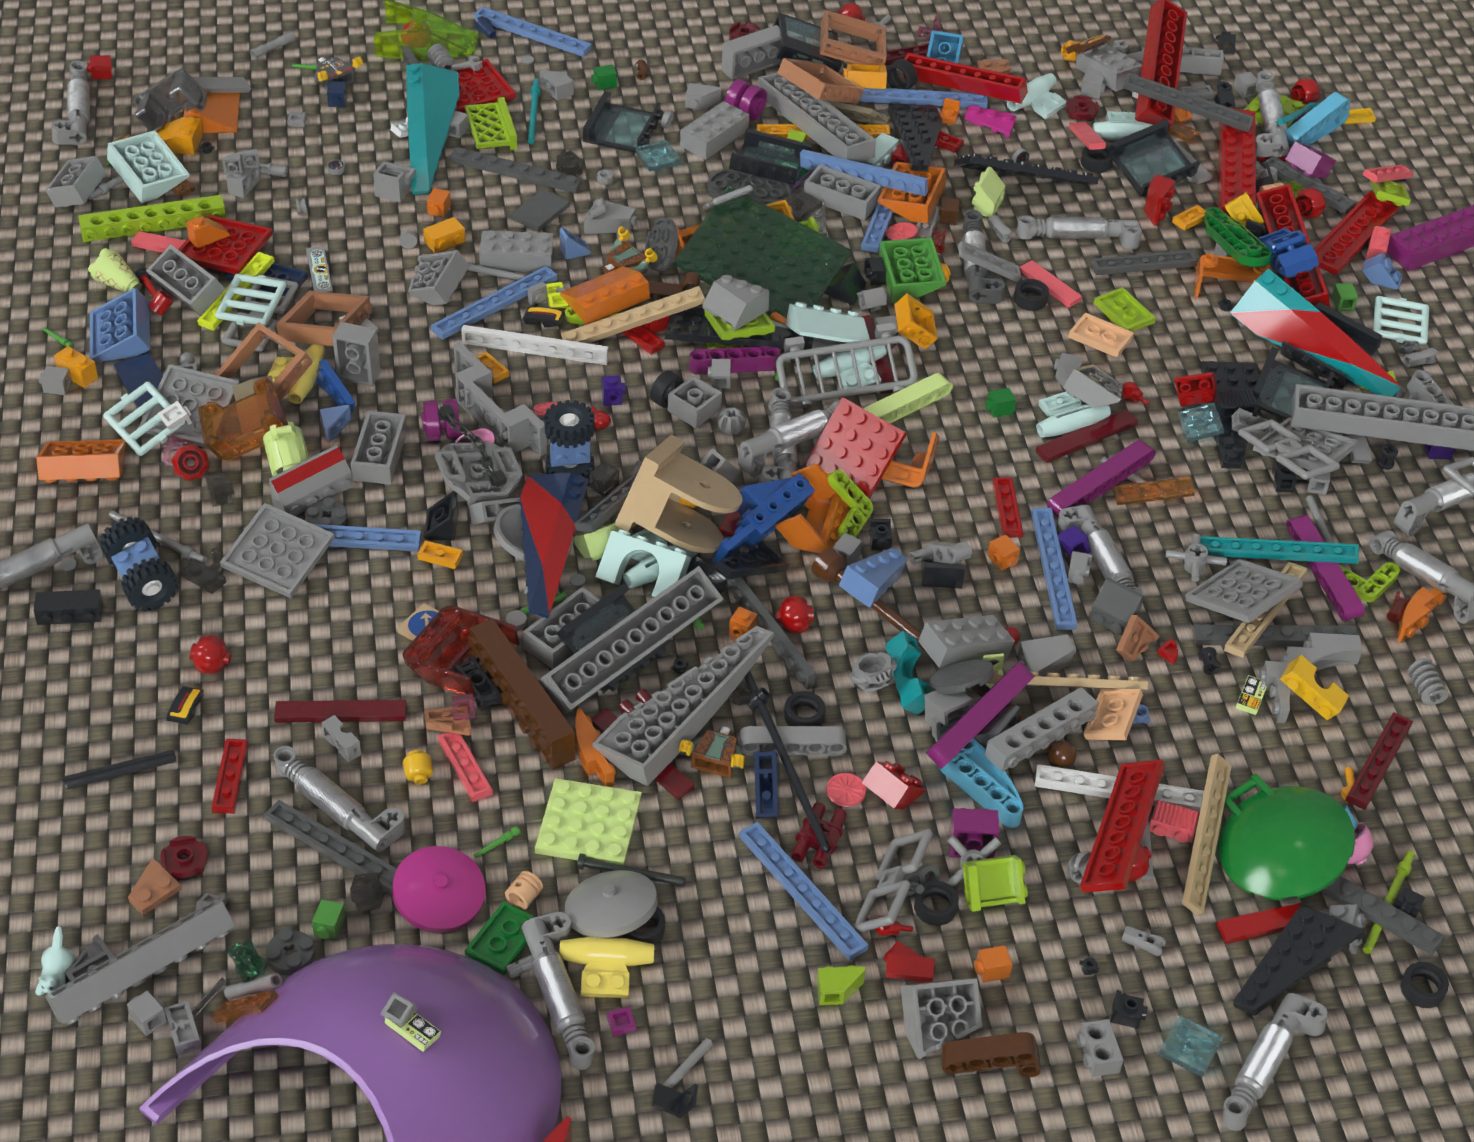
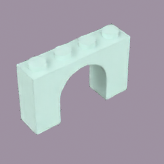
[595,529,691,597]

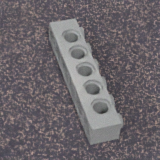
[984,687,1099,772]

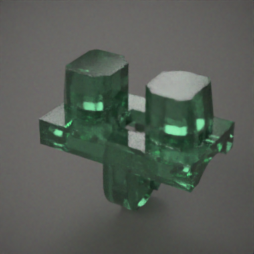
[227,939,267,982]

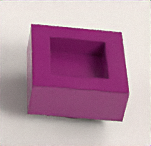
[607,1006,636,1037]

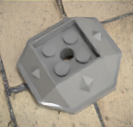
[435,442,522,502]

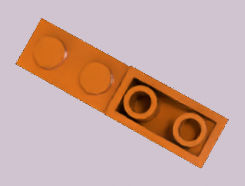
[1397,587,1447,643]
[575,708,616,787]

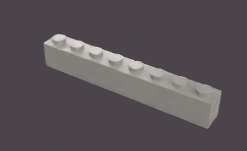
[45,899,235,1024]

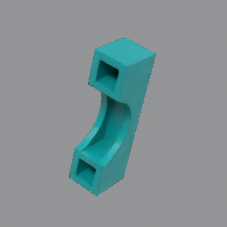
[885,631,933,715]

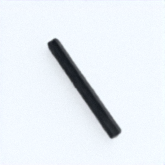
[64,750,176,789]

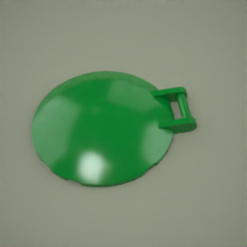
[1218,773,1355,901]

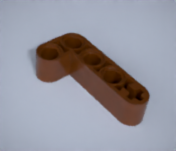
[648,272,701,309]
[941,1032,1041,1077]

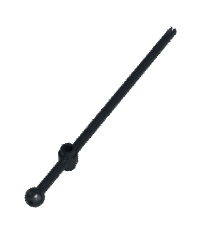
[744,670,830,853]

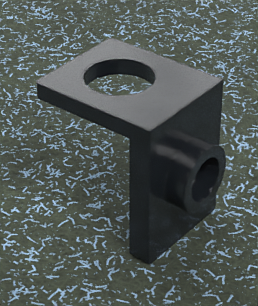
[1216,32,1236,54]
[1256,162,1274,193]
[1245,219,1267,238]
[652,1083,698,1118]

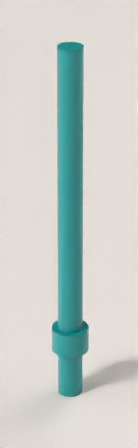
[528,78,541,144]
[1277,102,1320,125]

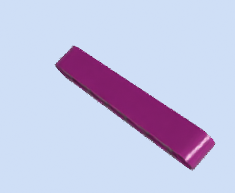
[1047,439,1156,517]
[1287,514,1365,622]
[926,661,1035,769]

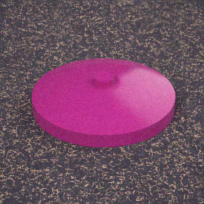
[392,846,486,933]

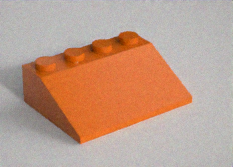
[184,76,240,133]
[877,162,946,224]
[560,266,650,325]
[36,439,127,483]

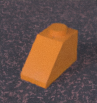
[186,216,230,248]

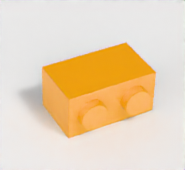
[423,217,466,253]
[54,346,98,388]

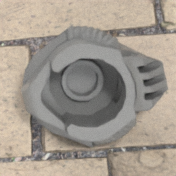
[850,652,897,694]

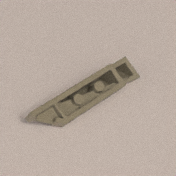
[826,100,890,125]

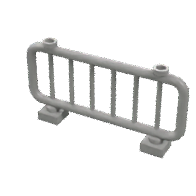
[776,322,918,408]

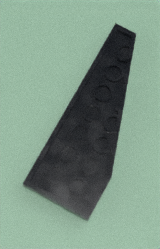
[887,103,942,171]
[954,153,1099,185]
[665,308,814,350]
[1200,361,1259,469]

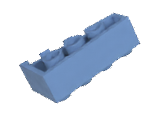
[839,548,908,608]

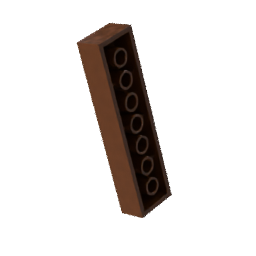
[468,618,575,770]

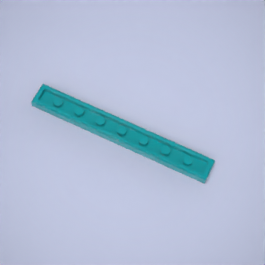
[1201,536,1359,564]

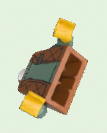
[603,226,658,274]
[678,727,745,778]

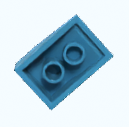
[927,30,964,64]

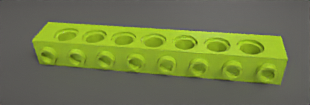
[78,195,226,242]

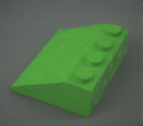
[879,237,946,303]

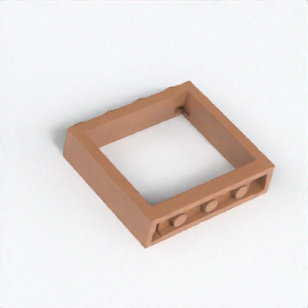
[820,10,887,65]
[777,58,864,104]
[276,291,372,346]
[214,323,313,404]

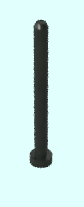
[577,853,686,886]

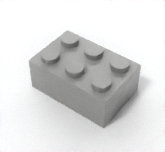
[45,156,106,207]
[332,322,381,386]

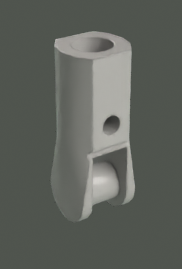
[988,215,1011,243]
[1404,348,1438,367]
[1121,926,1166,956]

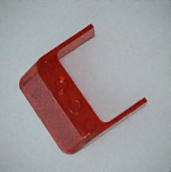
[402,605,520,699]

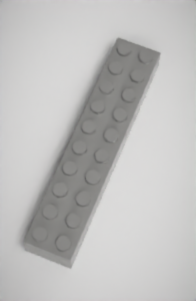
[758,72,876,162]
[1291,384,1474,451]
[538,566,723,716]

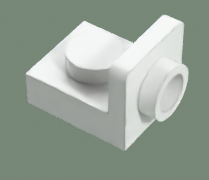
[157,401,192,431]

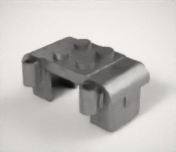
[134,68,207,132]

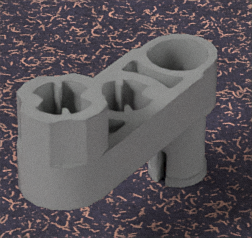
[909,541,972,565]

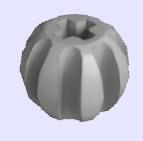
[717,407,746,436]
[1067,852,1091,885]

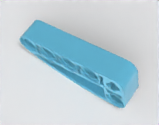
[1286,92,1350,146]
[939,738,1024,828]

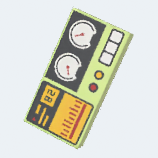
[1236,675,1267,715]
[385,1012,441,1052]

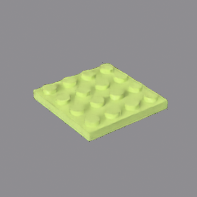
[535,778,642,865]

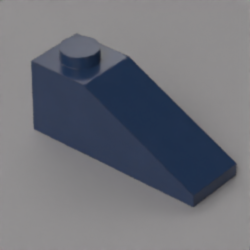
[754,751,780,818]

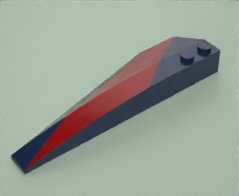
[519,473,589,619]

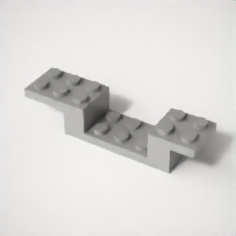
[454,342,548,457]

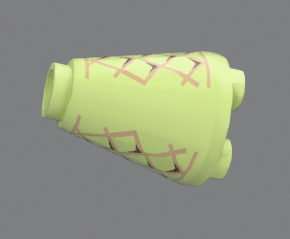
[88,248,141,293]

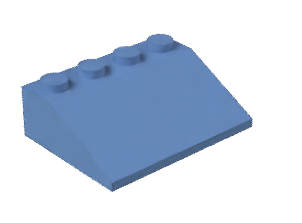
[90,287,150,362]

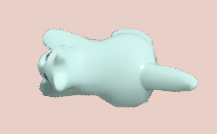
[35,926,77,996]

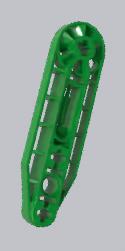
[1204,207,1272,267]

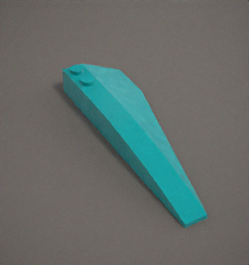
[406,63,460,195]

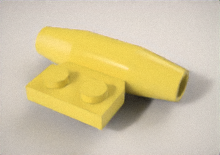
[267,344,325,404]
[559,937,654,999]

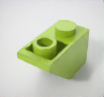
[816,965,866,1005]

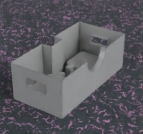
[1232,408,1272,439]
[322,715,361,763]
[164,1000,202,1056]

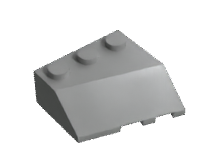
[408,250,469,306]
[703,275,769,330]
[1063,364,1123,408]
[900,978,982,1059]

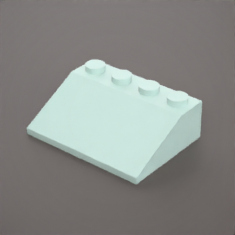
[107,130,190,203]
[785,302,870,343]

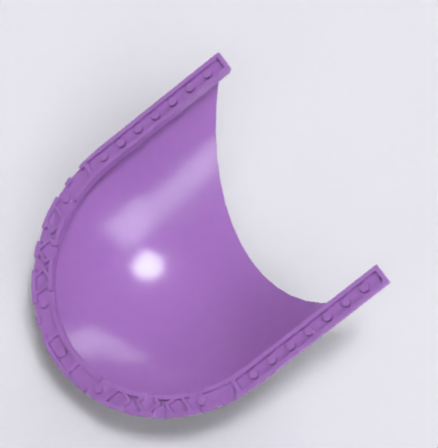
[139,944,561,1142]

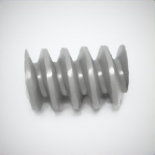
[427,44,457,69]
[1408,658,1449,705]

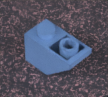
[1362,252,1402,290]

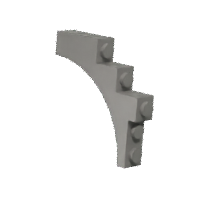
[1259,633,1362,723]

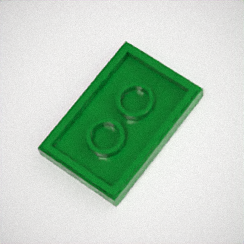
[464,901,535,975]

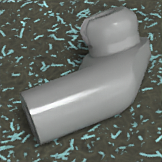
[588,197,607,219]

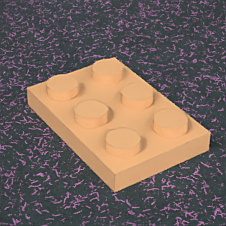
[1068,313,1134,358]
[1083,689,1143,740]

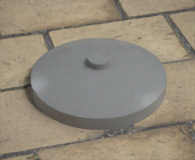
[494,504,574,561]
[565,870,658,938]

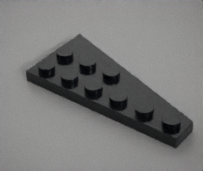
[1233,904,1365,1016]

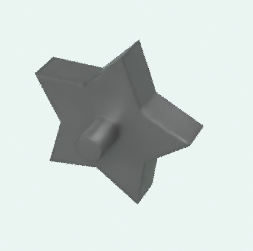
[1398,341,1420,354]

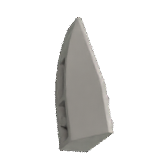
[1127,47,1224,76]

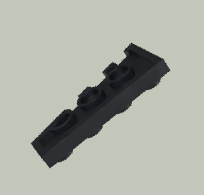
[716,543,789,579]

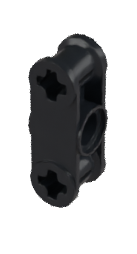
[1214,82,1236,109]
[453,657,502,711]

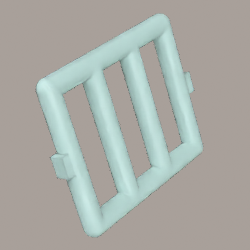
[215,274,287,326]
[1373,296,1429,345]
[103,382,185,456]

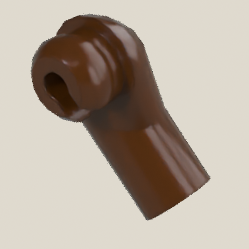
[635,60,650,80]

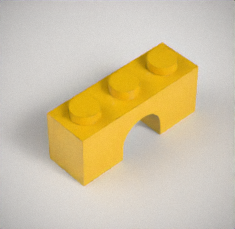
[1280,654,1349,720]

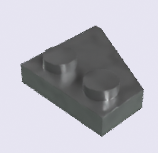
[65,934,114,982]

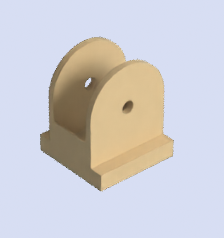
[614,434,742,553]

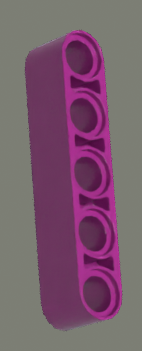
[689,346,780,375]

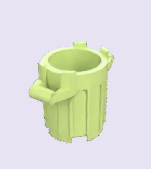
[263,422,309,477]

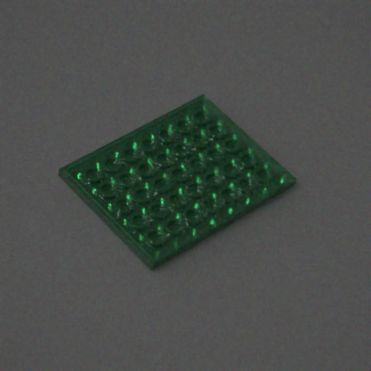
[673,185,852,319]

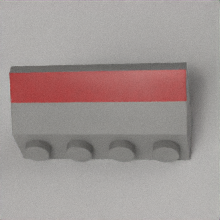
[269,445,353,516]

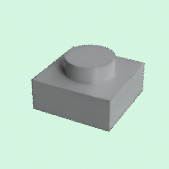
[528,282,547,306]

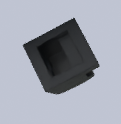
[1272,459,1296,492]

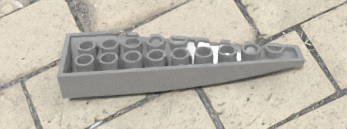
[592,626,774,786]

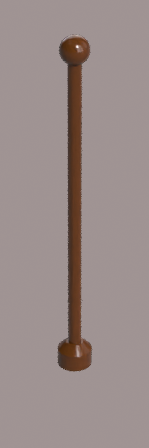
[811,547,1077,768]

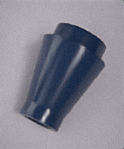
[475,16,497,39]

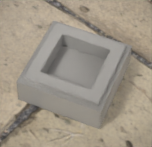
[287,112,307,127]

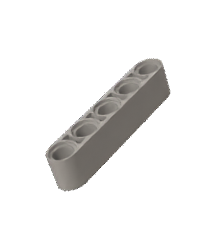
[1407,370,1454,405]
[740,726,847,756]

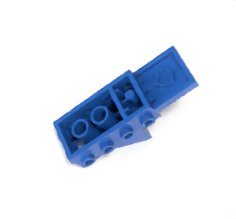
[712,473,815,567]

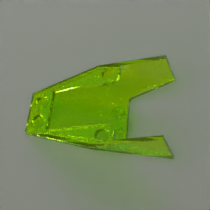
[373,0,479,60]

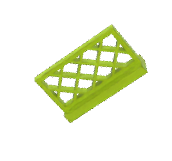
[465,97,517,150]

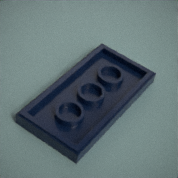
[226,263,308,296]
[113,353,163,413]

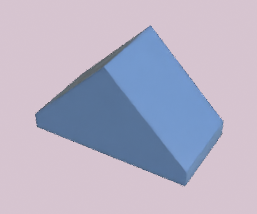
[560,227,591,260]
[320,405,351,443]

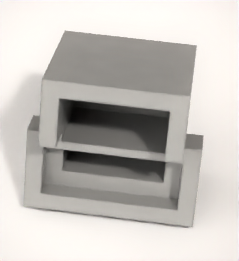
[373,161,416,203]
[924,690,973,740]

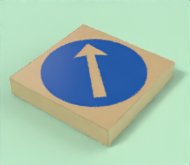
[397,603,457,651]

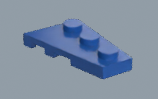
[316,359,355,413]

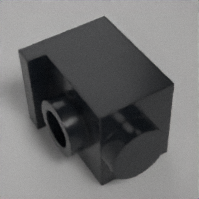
[864,257,886,285]
[869,519,893,550]
[1394,887,1426,919]
[1110,990,1148,1029]

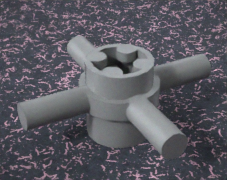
[1165,534,1227,582]
[945,835,1001,887]

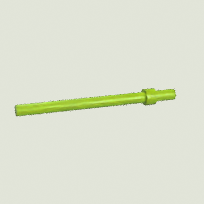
[1362,850,1415,954]

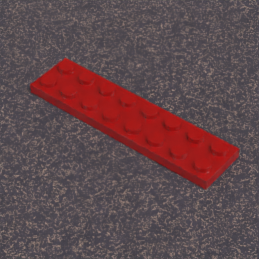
[1314,191,1400,276]
[1080,759,1165,893]

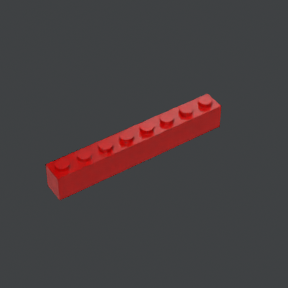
[903,53,1028,104]

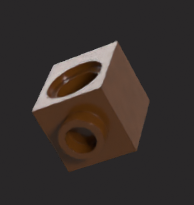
[939,197,959,225]

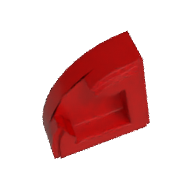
[1157,638,1178,665]

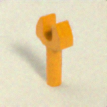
[1341,767,1355,803]

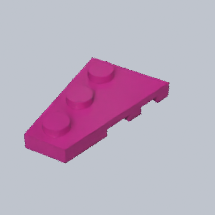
[965,105,1017,139]

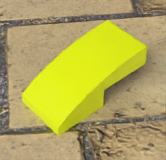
[546,282,569,309]

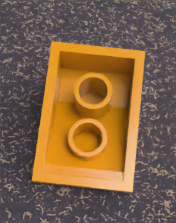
[156,117,203,155]

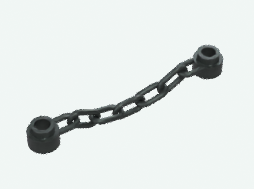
[437,404,507,487]

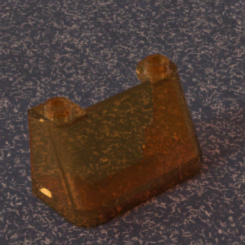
[198,376,288,461]

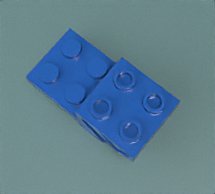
[1258,228,1319,278]

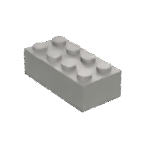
[722,25,782,80]
[1076,43,1142,92]
[680,101,749,160]
[803,164,882,220]
[479,230,554,272]
[146,244,225,316]
[351,411,407,485]
[523,587,612,670]
[918,615,1015,668]

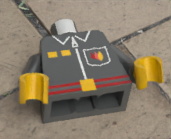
[314,56,364,91]

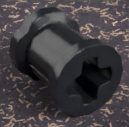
[1377,444,1398,470]
[1198,647,1222,675]

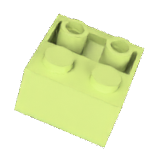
[972,166,1005,217]

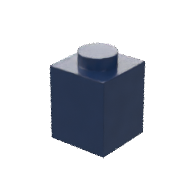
[327,81,347,107]

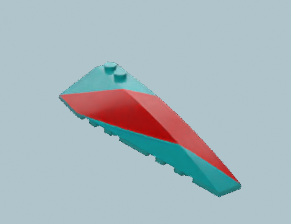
[1230,268,1403,397]

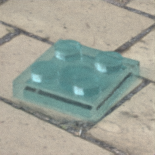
[636,140,680,172]
[1177,403,1224,443]
[1159,1015,1224,1078]

